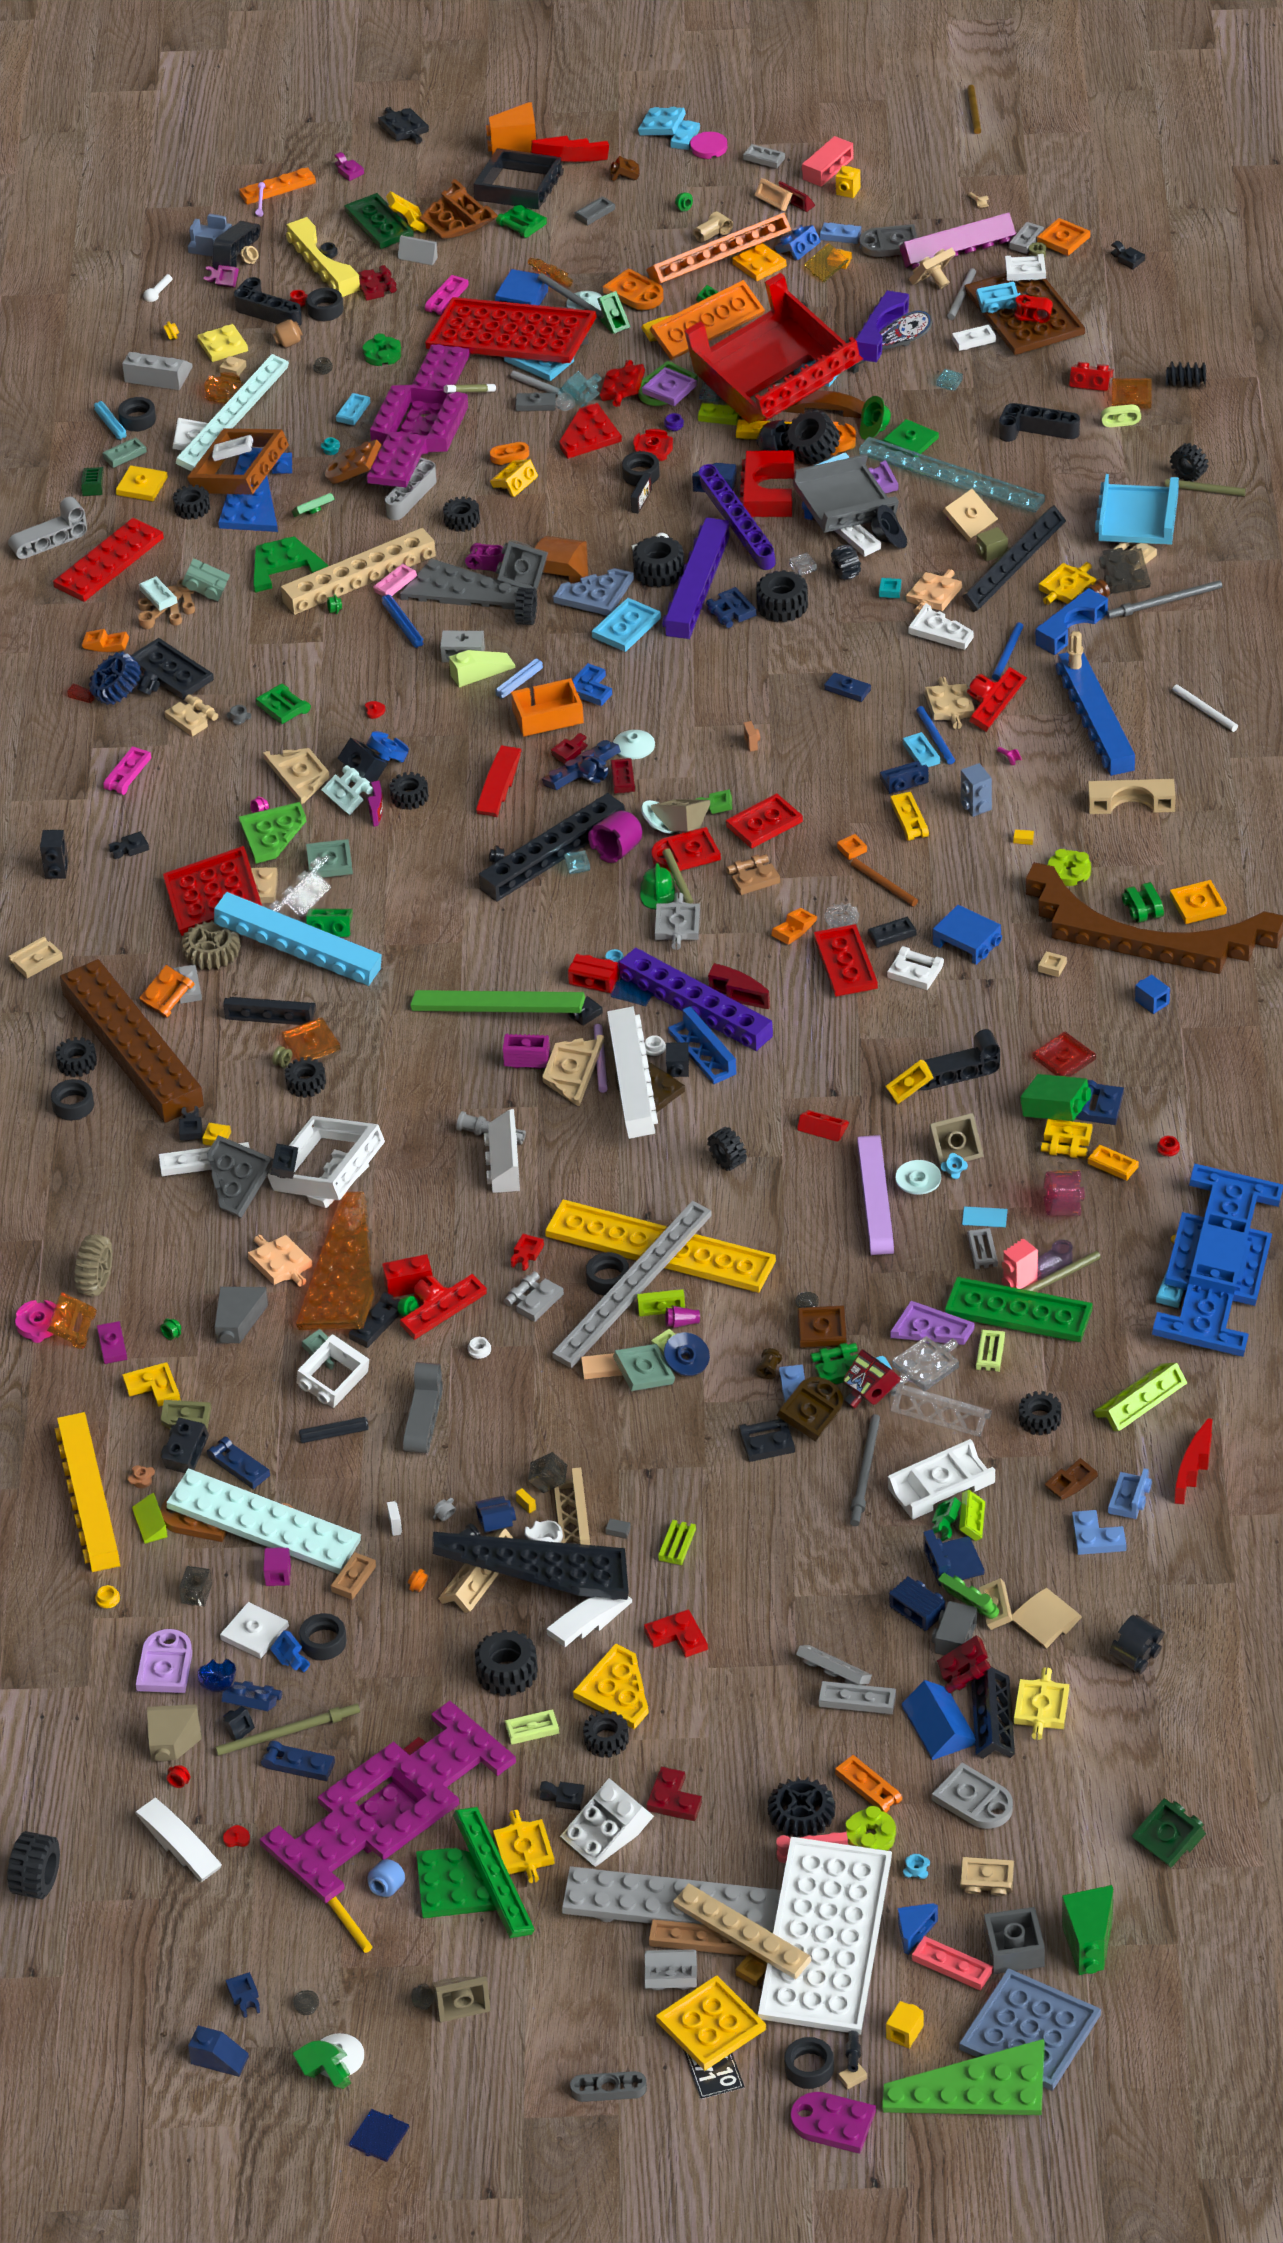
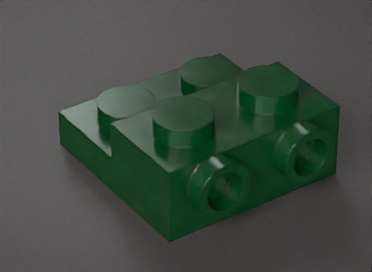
[1132,1798,1206,1868]

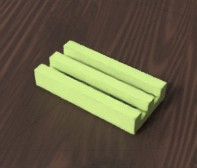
[976,1330,1005,1372]
[505,1709,559,1745]

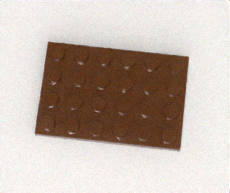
[965,273,1085,355]

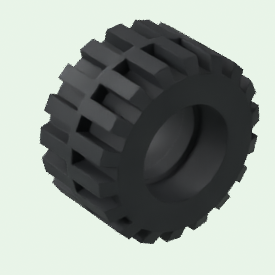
[785,410,840,465]
[633,536,684,587]
[756,570,808,622]
[475,1630,538,1696]
[7,1831,60,1899]

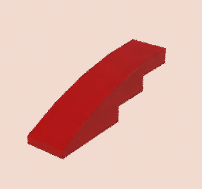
[530,136,609,162]
[476,745,522,817]
[1175,1418,1213,1504]

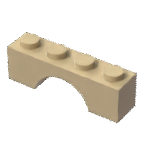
[1088,779,1175,814]

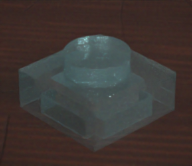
[937,369,963,391]
[564,850,590,874]

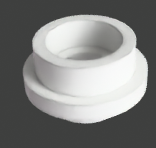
[645,1036,666,1056]
[468,1337,491,1359]

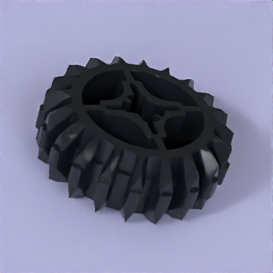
[767,1776,836,1837]

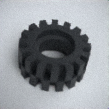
[1170,443,1209,482]
[173,485,210,520]
[443,496,480,532]
[515,587,537,625]
[390,772,429,810]
[55,1037,97,1077]
[285,1057,326,1098]
[707,1127,747,1171]
[1019,1391,1062,1435]
[583,1710,629,1758]

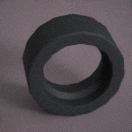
[306,287,344,321]
[118,397,156,432]
[622,451,660,486]
[51,1079,94,1121]
[586,1252,629,1296]
[299,1613,347,1660]
[784,2037,834,2089]

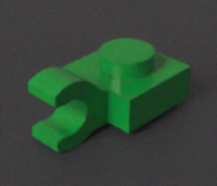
[932,1497,961,1541]

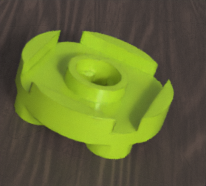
[1048,849,1091,886]
[846,1806,896,1851]

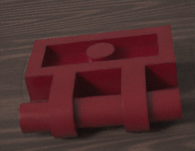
[357,265,397,301]
[937,1635,991,1694]

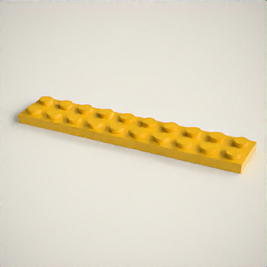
[545,1199,776,1293]

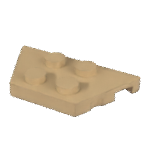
[263,748,330,804]
[542,1035,604,1106]

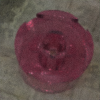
[1044,1170,1085,1216]

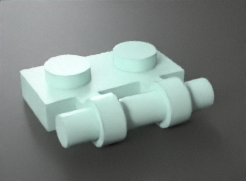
[322,765,373,815]

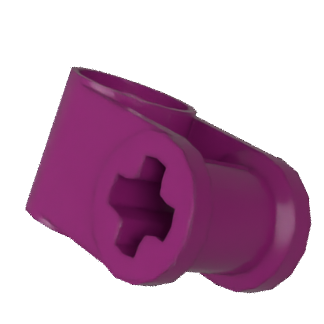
[465,543,504,572]

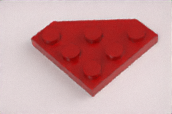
[559,403,622,459]

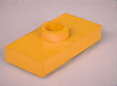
[1088,1144,1139,1181]

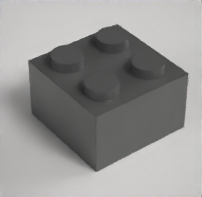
[984,1907,1045,1974]

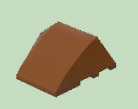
[420,179,498,238]
[534,536,588,583]

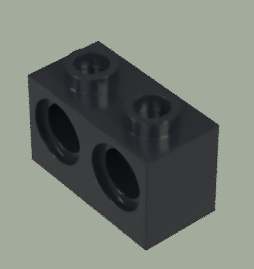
[40,830,69,879]

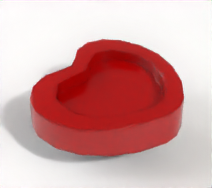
[365,701,385,719]
[223,1825,250,1847]

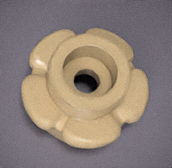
[241,246,259,264]

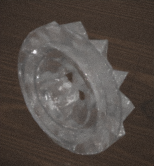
[825,902,859,928]

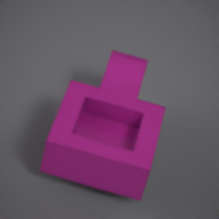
[334,152,364,181]

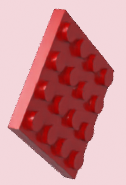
[163,846,262,936]

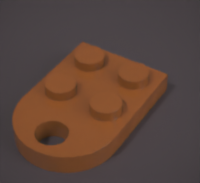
[325,439,381,484]
[161,1497,227,1542]

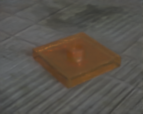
[1112,378,1152,409]
[282,1017,341,1061]

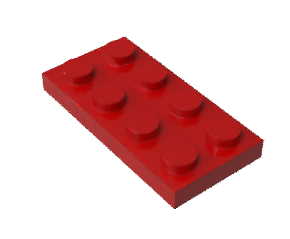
[814,924,878,997]

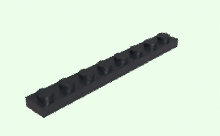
[962,505,1066,612]

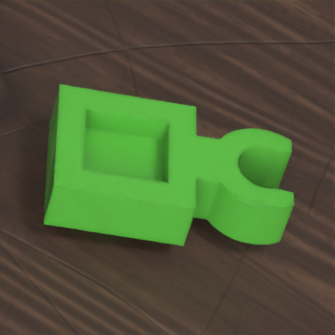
[696,789,732,814]

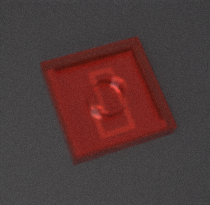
[1033,1032,1096,1077]

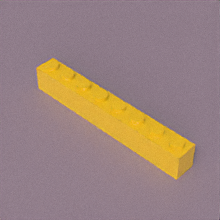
[54,1412,120,1572]

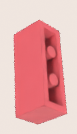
[802,136,853,187]

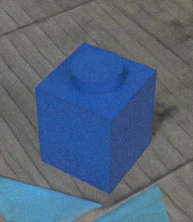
[1135,974,1170,1014]

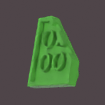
[239,802,306,863]

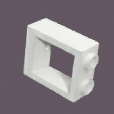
[297,1334,369,1408]

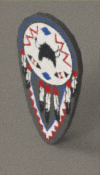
[879,310,933,350]

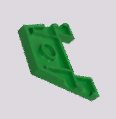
[254,536,329,593]

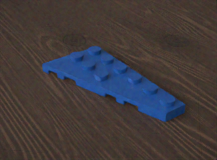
[219,447,278,532]

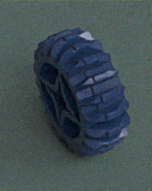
[89,652,141,705]

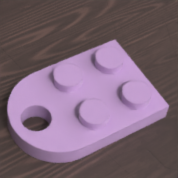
[136,1629,192,1693]

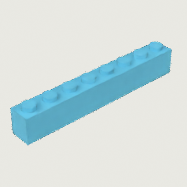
[214,892,382,986]

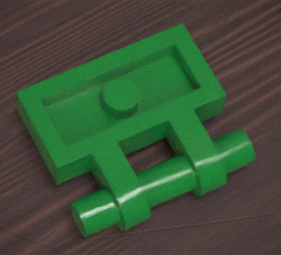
[810,1343,858,1385]

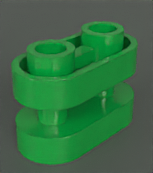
[1121,882,1164,923]

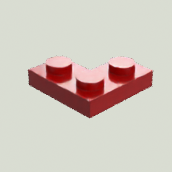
[644,1609,708,1658]

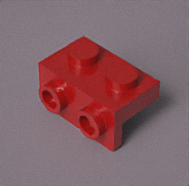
[1069,362,1114,391]

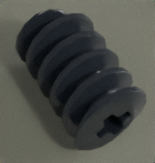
[1166,361,1206,388]

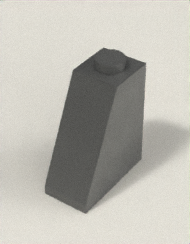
[215,1287,268,1344]

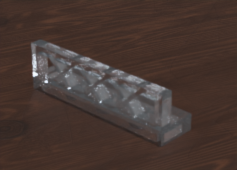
[891,1384,992,1437]

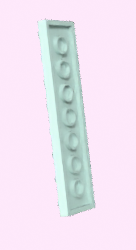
[167,1468,361,1574]

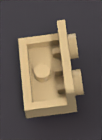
[960,1857,1014,1896]

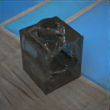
[528,1452,568,1493]
[179,1566,212,1607]

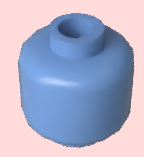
[367,1859,405,1897]

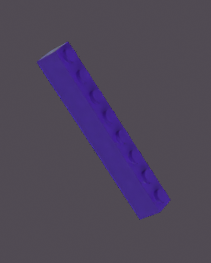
[663,518,730,639]

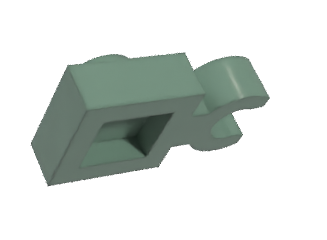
[302,1329,334,1369]

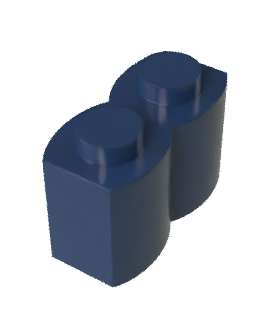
[475,1496,516,1533]

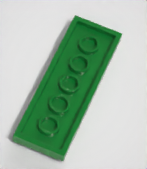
[945,1277,1093,1343]

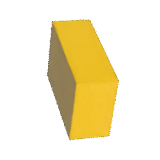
[1013,829,1034,845]
[515,1488,536,1514]

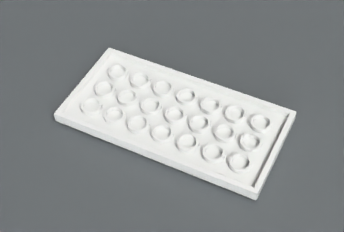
[758,1837,892,2035]

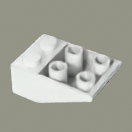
[560,1778,654,1867]

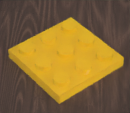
[656,1975,766,2071]

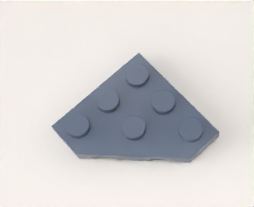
[553,568,634,616]

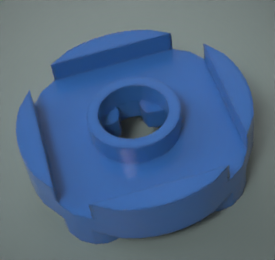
[366,731,409,762]

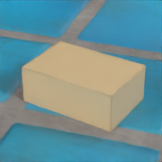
[839,2063,867,2090]

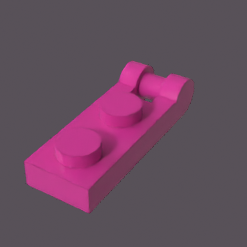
[425,275,469,316]
[104,746,151,795]

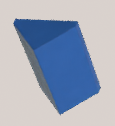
[902,1680,976,1760]

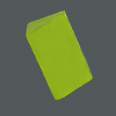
[132,1493,168,1544]

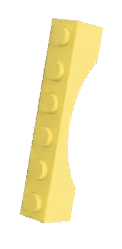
[286,217,360,297]

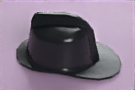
[871,505,908,549]

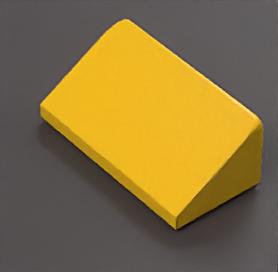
[885,1060,933,1104]

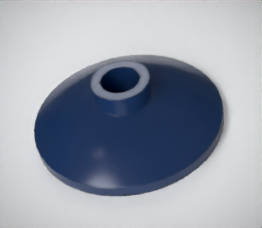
[664,1332,710,1376]

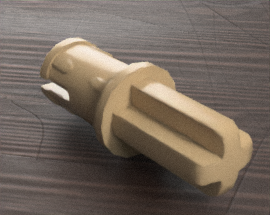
[1067,631,1084,670]

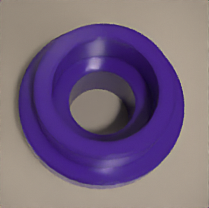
[664,413,684,431]

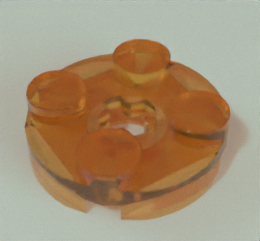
[204,372,243,404]

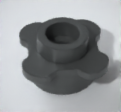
[227,705,251,725]

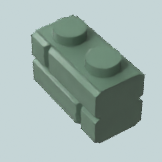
[181,558,230,602]

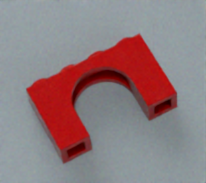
[740,451,795,517]

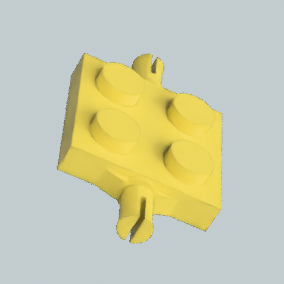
[1014,1667,1070,1740]

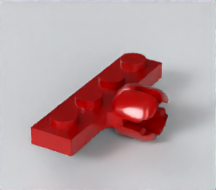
[967,667,1027,732]
[400,1274,487,1340]

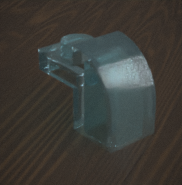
[560,371,602,406]

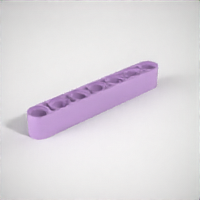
[857,1135,894,1255]

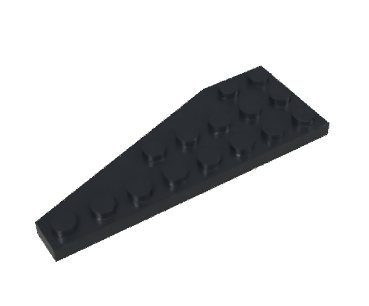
[432,1532,629,1600]

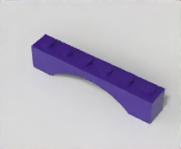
[856,290,909,363]

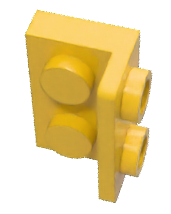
[490,459,538,497]

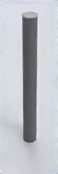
[538,273,604,319]

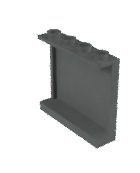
[792,454,899,533]

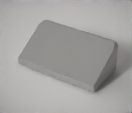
[398,235,438,265]

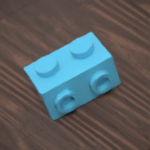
[976,282,1021,313]

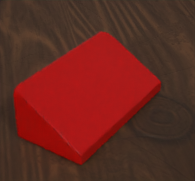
[797,1110,849,1142]

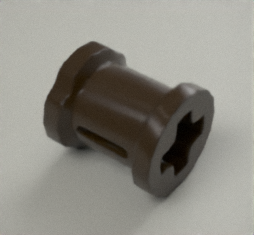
[756,1348,782,1379]

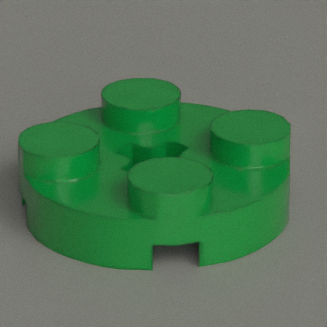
[362,333,401,366]

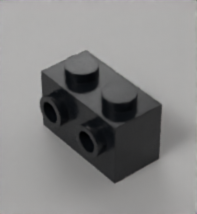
[161,1417,209,1473]

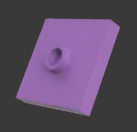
[642,367,697,406]

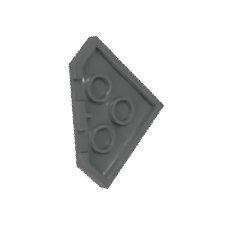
[207,1135,273,1218]

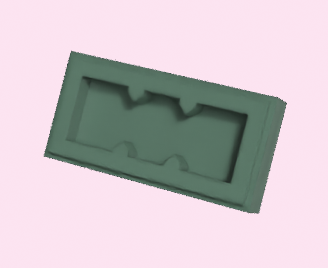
[102,437,147,468]

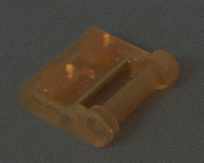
[47,1292,97,1349]

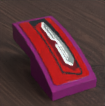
[367,781,383,827]

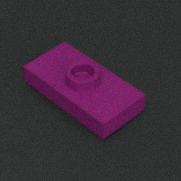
[97,1321,127,1364]

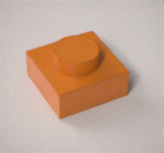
[837,834,867,860]

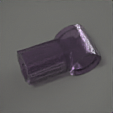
[1037,1240,1073,1279]

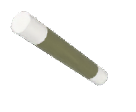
[444,384,496,393]

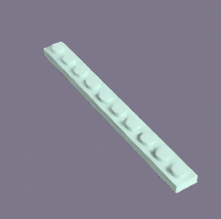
[176,354,289,471]

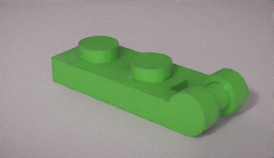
[938,1573,999,1619]

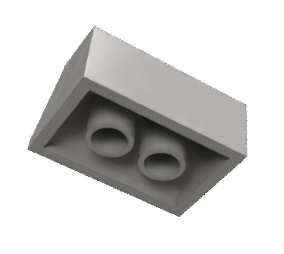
[122,352,193,390]

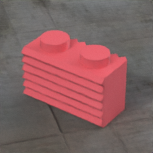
[1002,1239,1038,1289]

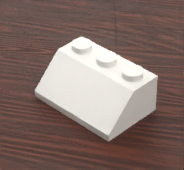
[484,1109,520,1193]

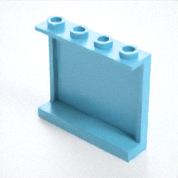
[1095,474,1179,545]

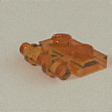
[528,258,573,287]

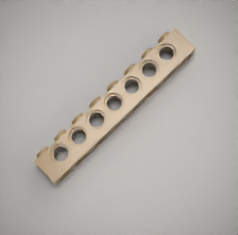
[281,528,436,615]

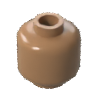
[273,319,303,348]

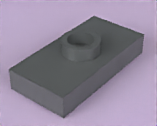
[516,392,556,411]

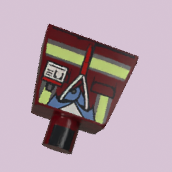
[844,1349,901,1409]

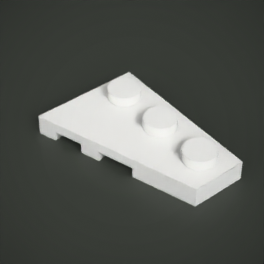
[908,603,974,650]

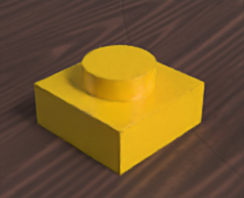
[202,1123,231,1146]

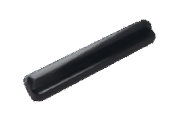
[299,1417,369,1443]

